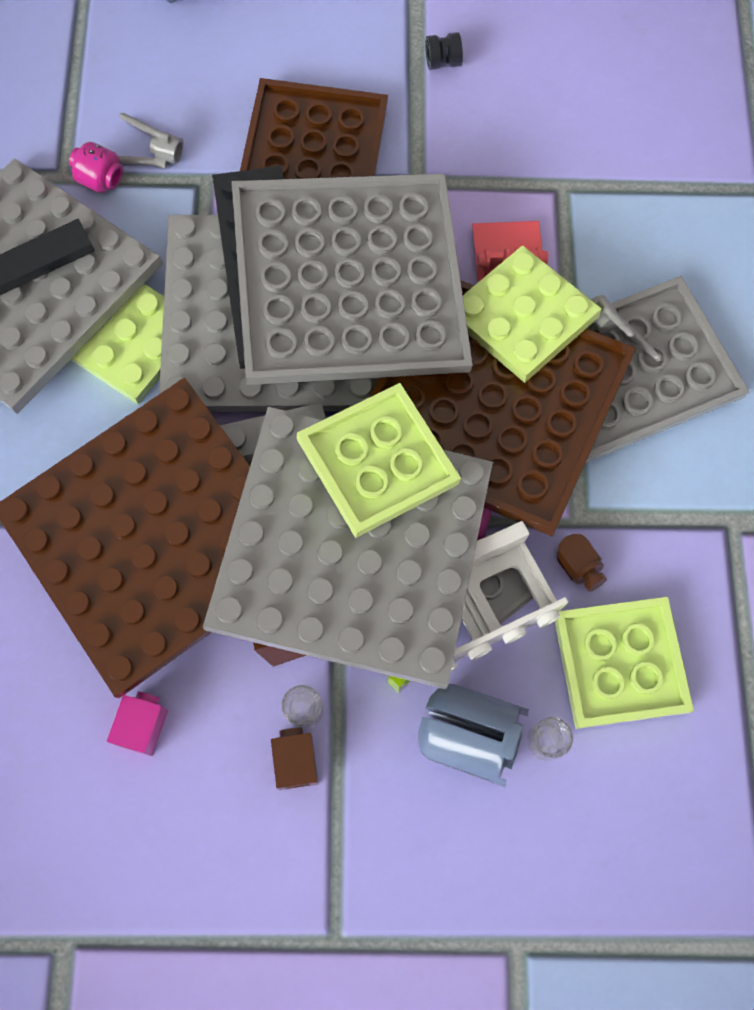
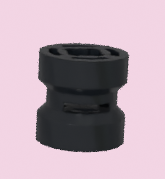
[425,32,463,70]

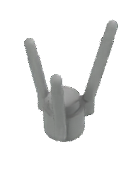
[118,113,184,169]
[586,295,662,362]

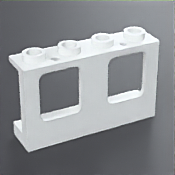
[451,521,568,671]

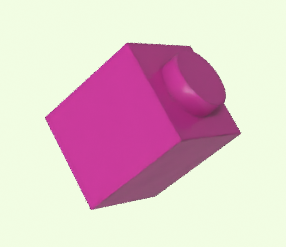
[106,691,168,756]

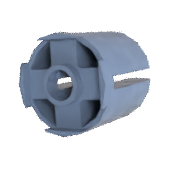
[418,684,529,787]

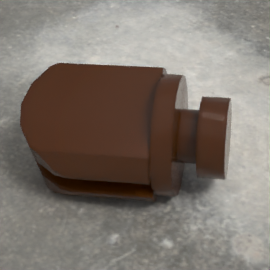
[557,534,607,592]

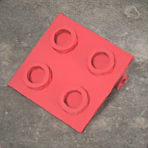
[472,221,548,282]

